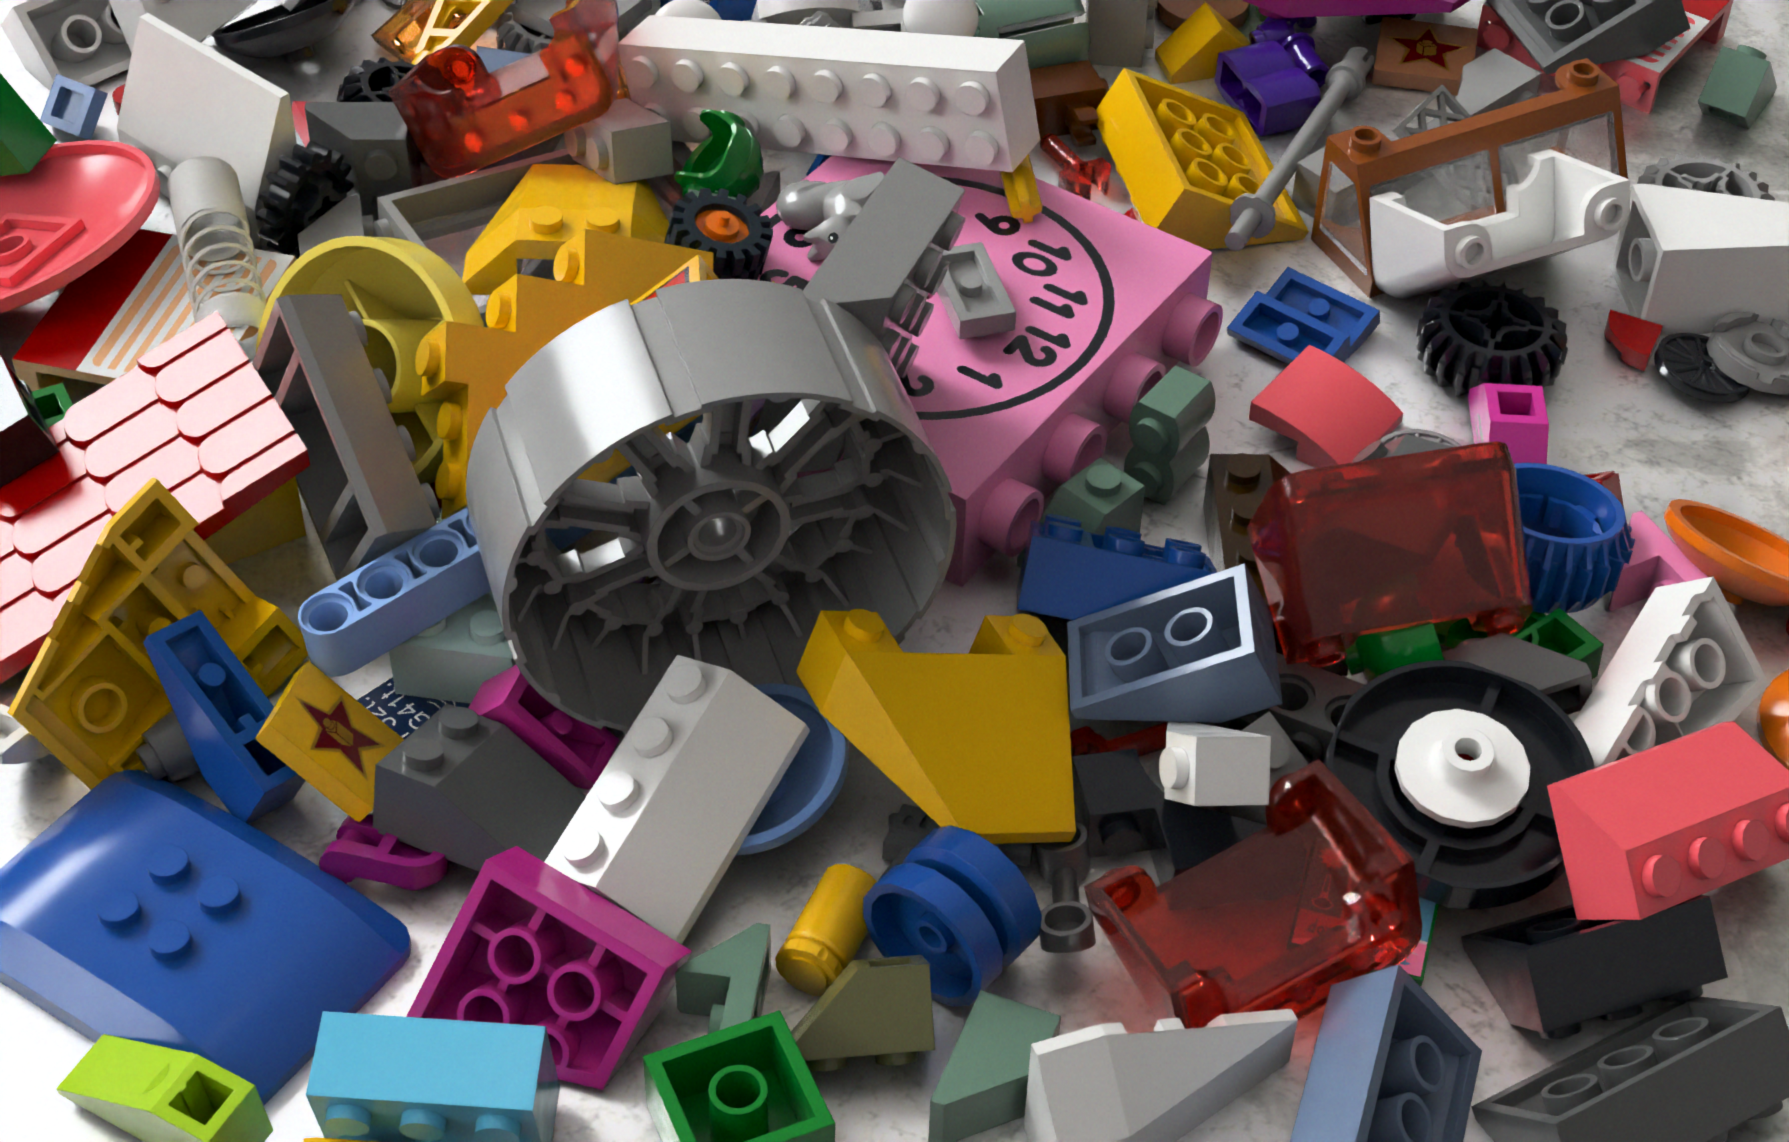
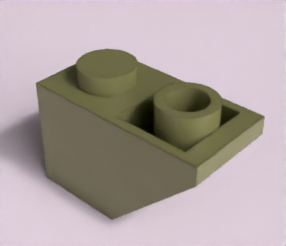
[791,955,935,1071]

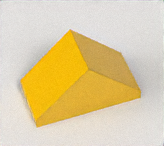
[1155,2,1251,84]

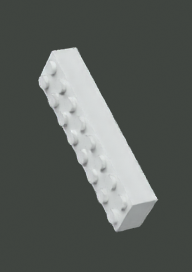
[617,15,1040,172]

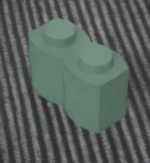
[1124,365,1216,506]

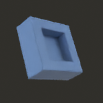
[40,74,108,140]

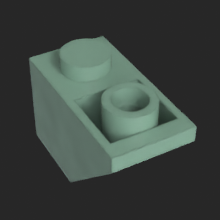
[1698,45,1777,129]

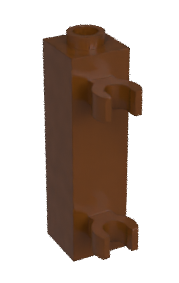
[1029,60,1109,148]

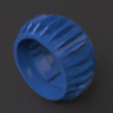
[1451,463,1635,614]

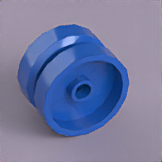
[863,825,1042,1007]

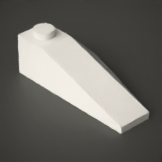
[1023,1009,1298,1142]

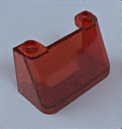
[388,0,619,178]
[1246,441,1533,667]
[1084,759,1422,1029]

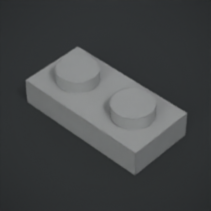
[937,242,1016,339]

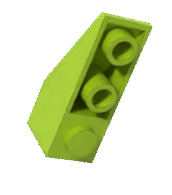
[56,1034,274,1142]

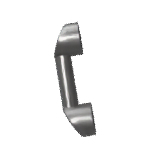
[1035,821,1096,953]

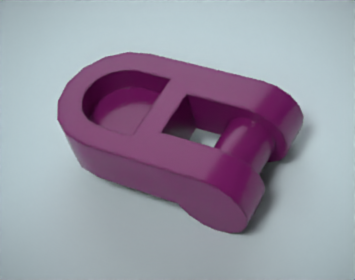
[319,814,448,891]

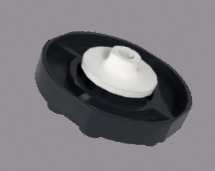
[1321,660,1595,909]

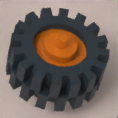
[664,188,773,280]

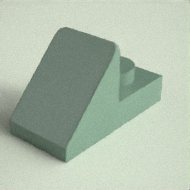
[675,923,771,1034]

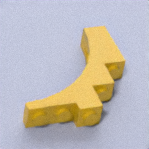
[415,228,713,519]

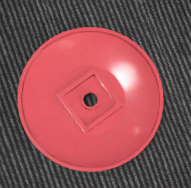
[0,140,160,314]

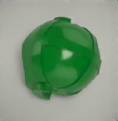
[674,109,764,199]

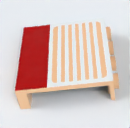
[12,229,296,392]

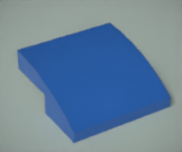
[1227,267,1380,365]

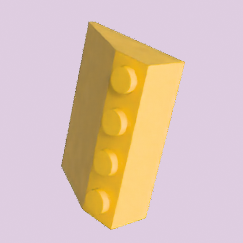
[1096,68,1309,250]

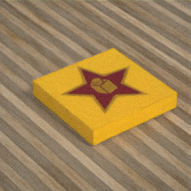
[255,661,404,823]

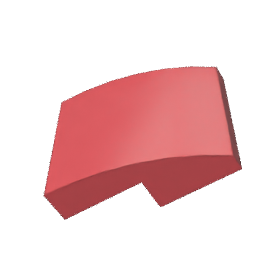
[1249,345,1403,480]

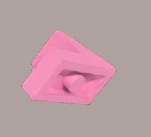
[1608,510,1708,611]

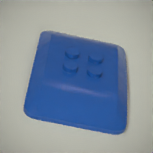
[0,770,412,1106]

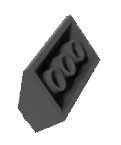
[1471,996,1789,1142]

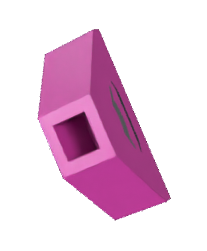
[1468,383,1549,471]

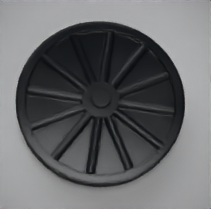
[1654,333,1750,403]

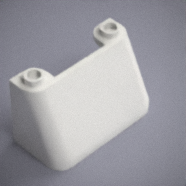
[1369,149,1630,299]

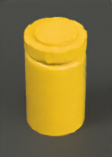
[775,864,877,996]

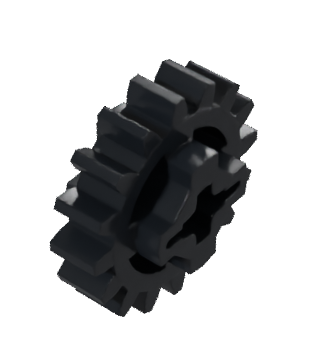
[256,141,354,259]

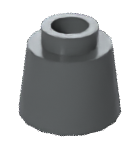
[135,710,201,784]

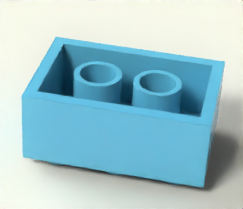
[306,1011,560,1142]

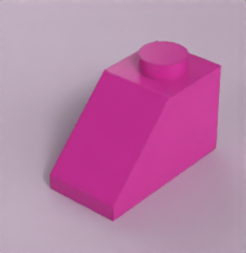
[468,665,619,790]

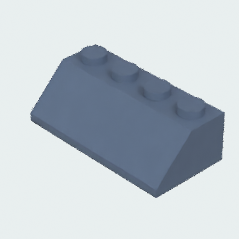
[1290,964,1482,1142]

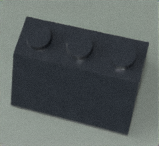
[1461,895,1728,1039]

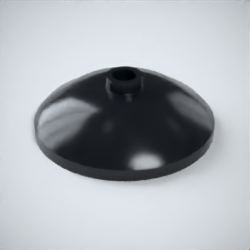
[212,0,355,63]

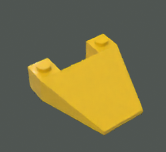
[796,609,1076,844]

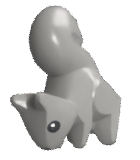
[776,171,885,261]

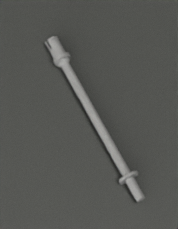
[1224,46,1375,251]

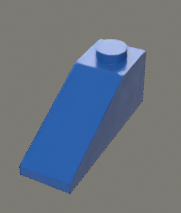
[143,610,306,824]

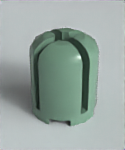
[973,0,1091,69]

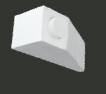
[1159,721,1271,806]

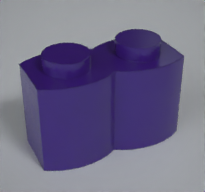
[1215,40,1321,136]

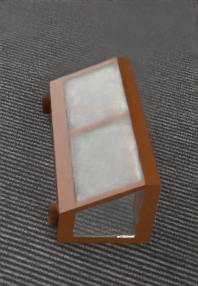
[1311,58,1628,298]

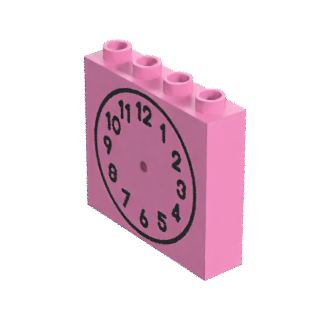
[757,156,1223,587]

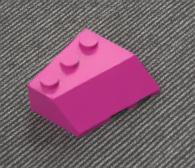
[406,846,692,1090]

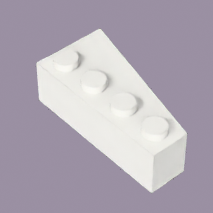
[1573,576,1770,768]

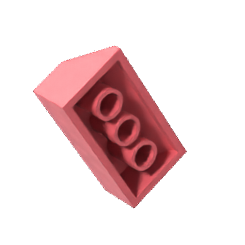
[1547,721,1789,920]

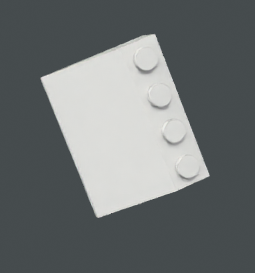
[117,13,297,251]

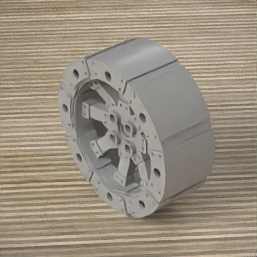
[466,279,957,735]

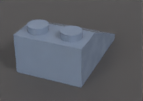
[1067,563,1283,723]

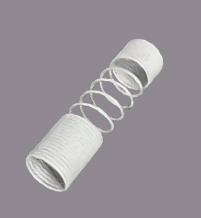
[167,155,266,363]

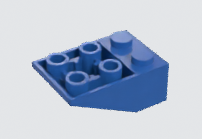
[1016,514,1217,620]

